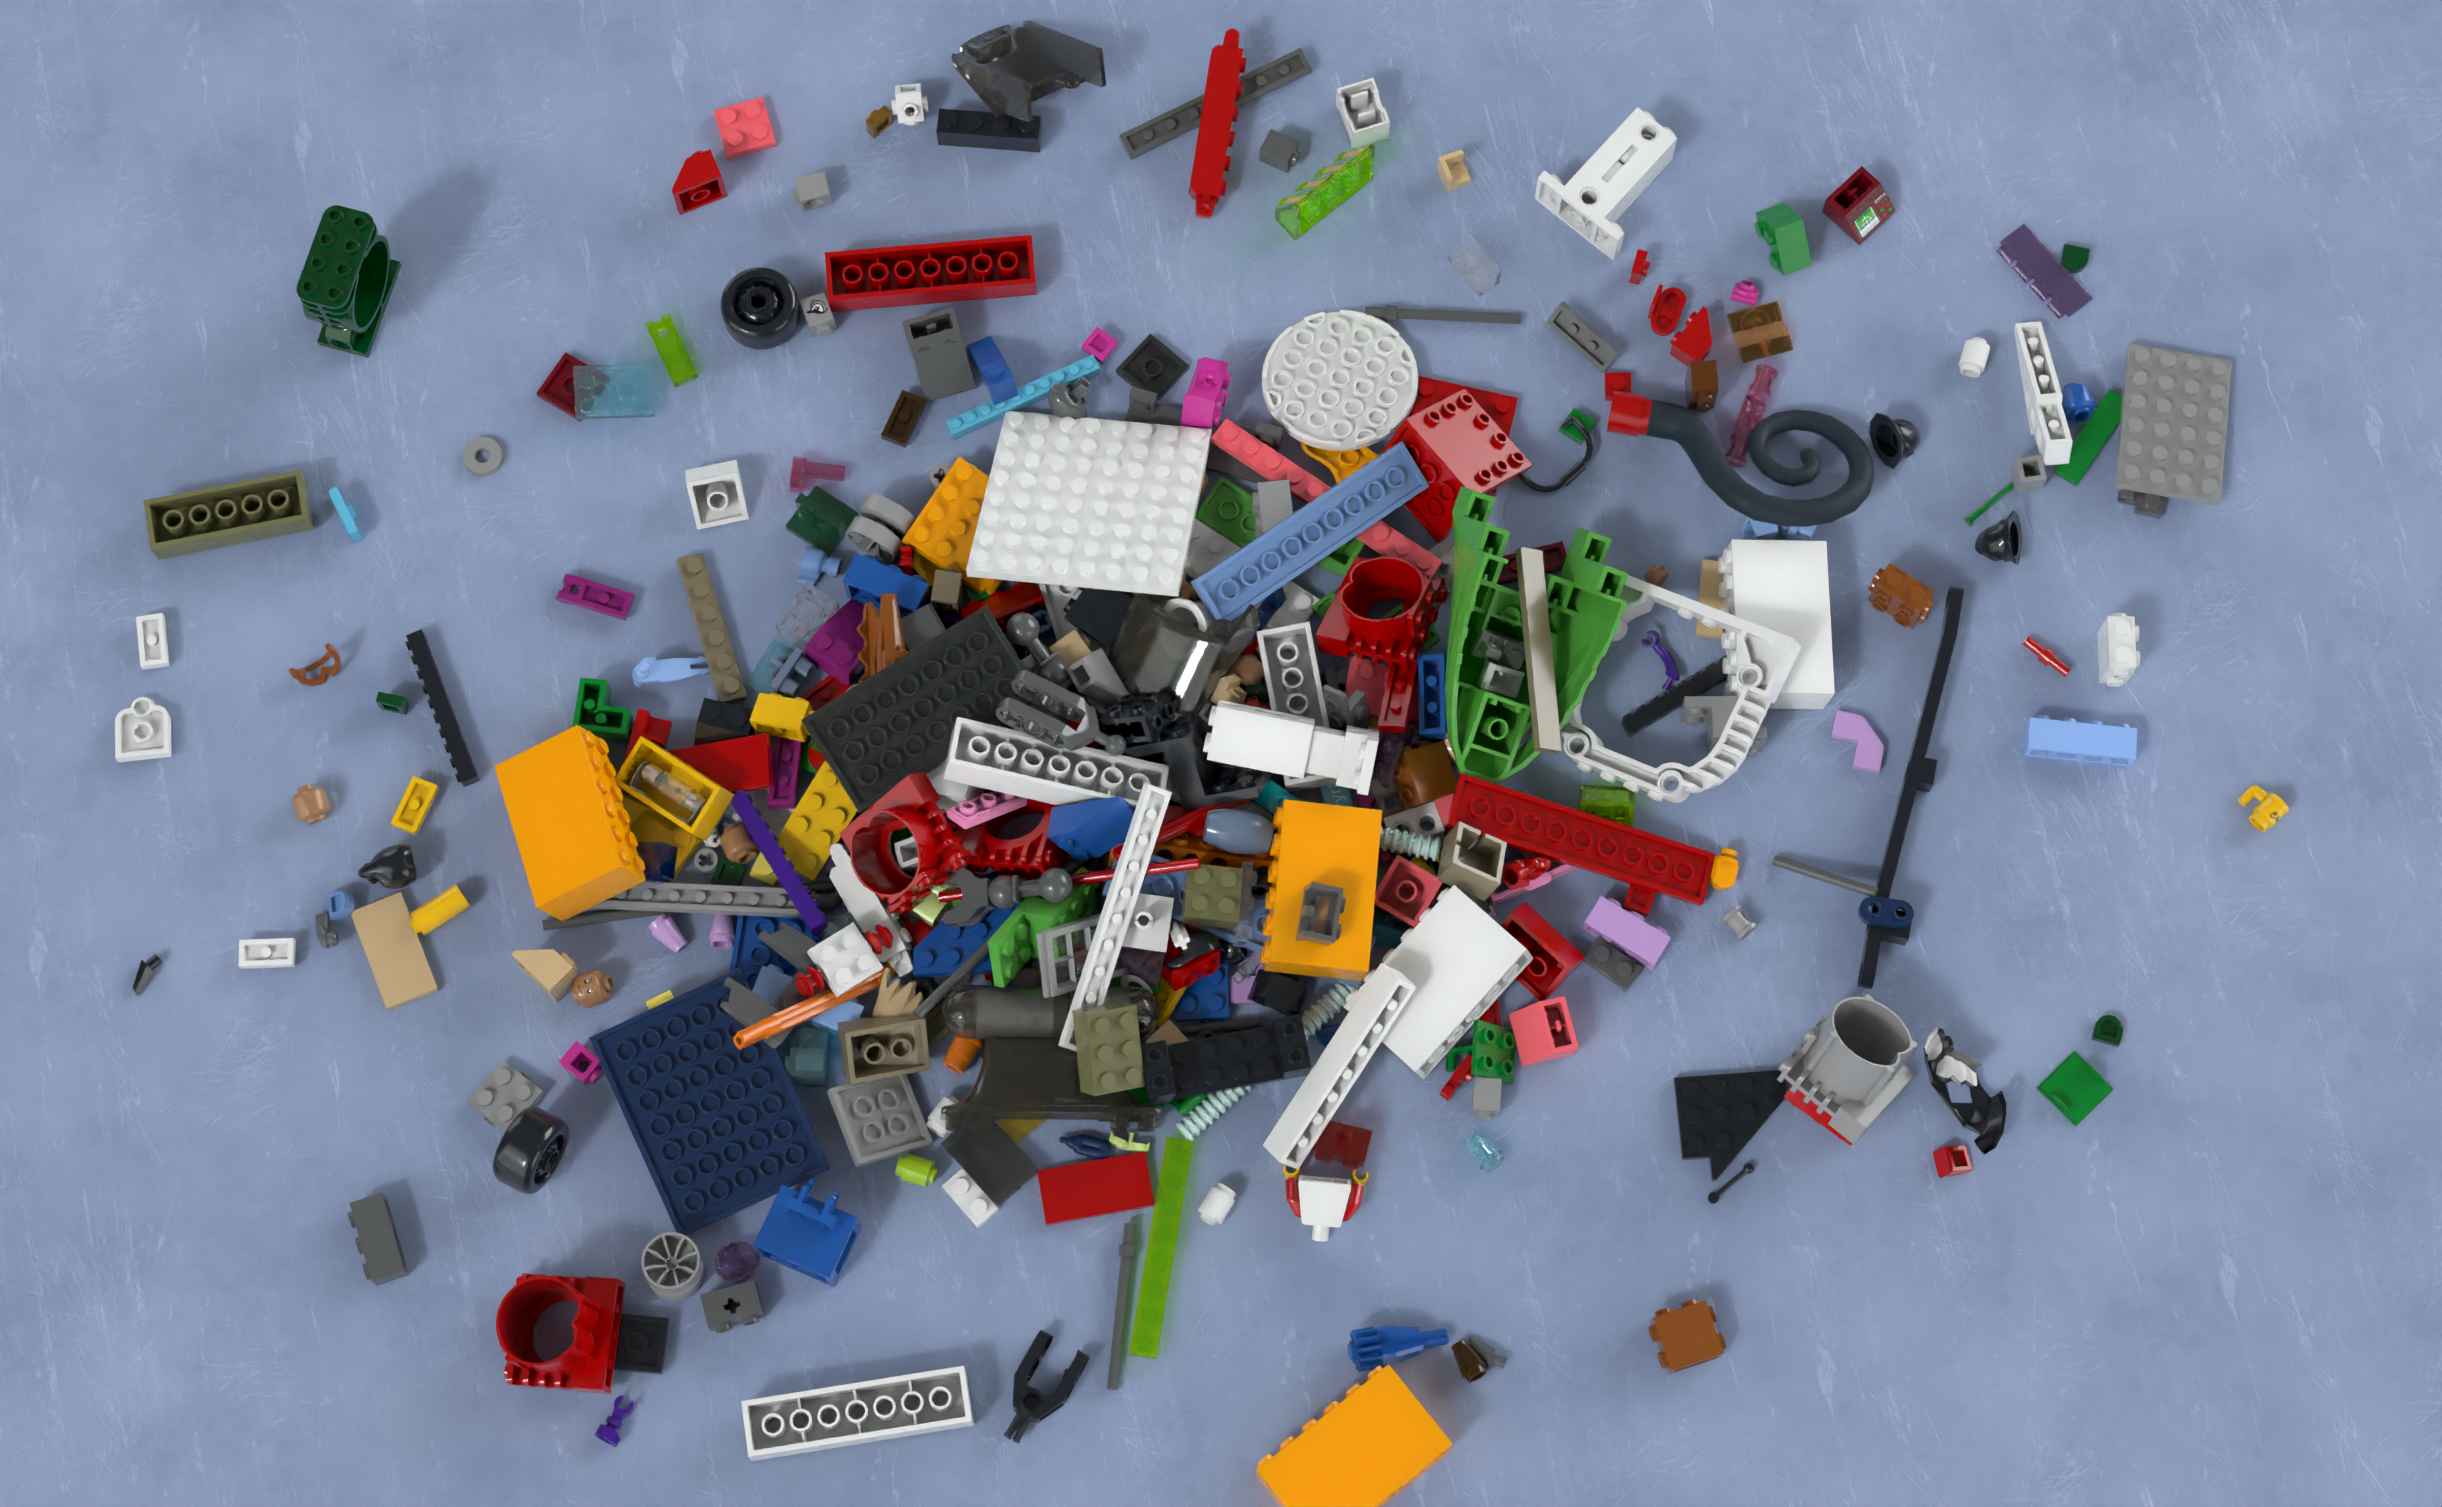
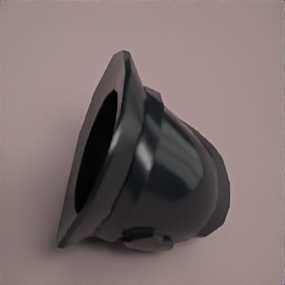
[1869,413,1920,469]
[1975,511,2022,565]

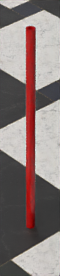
[938,858,1201,902]

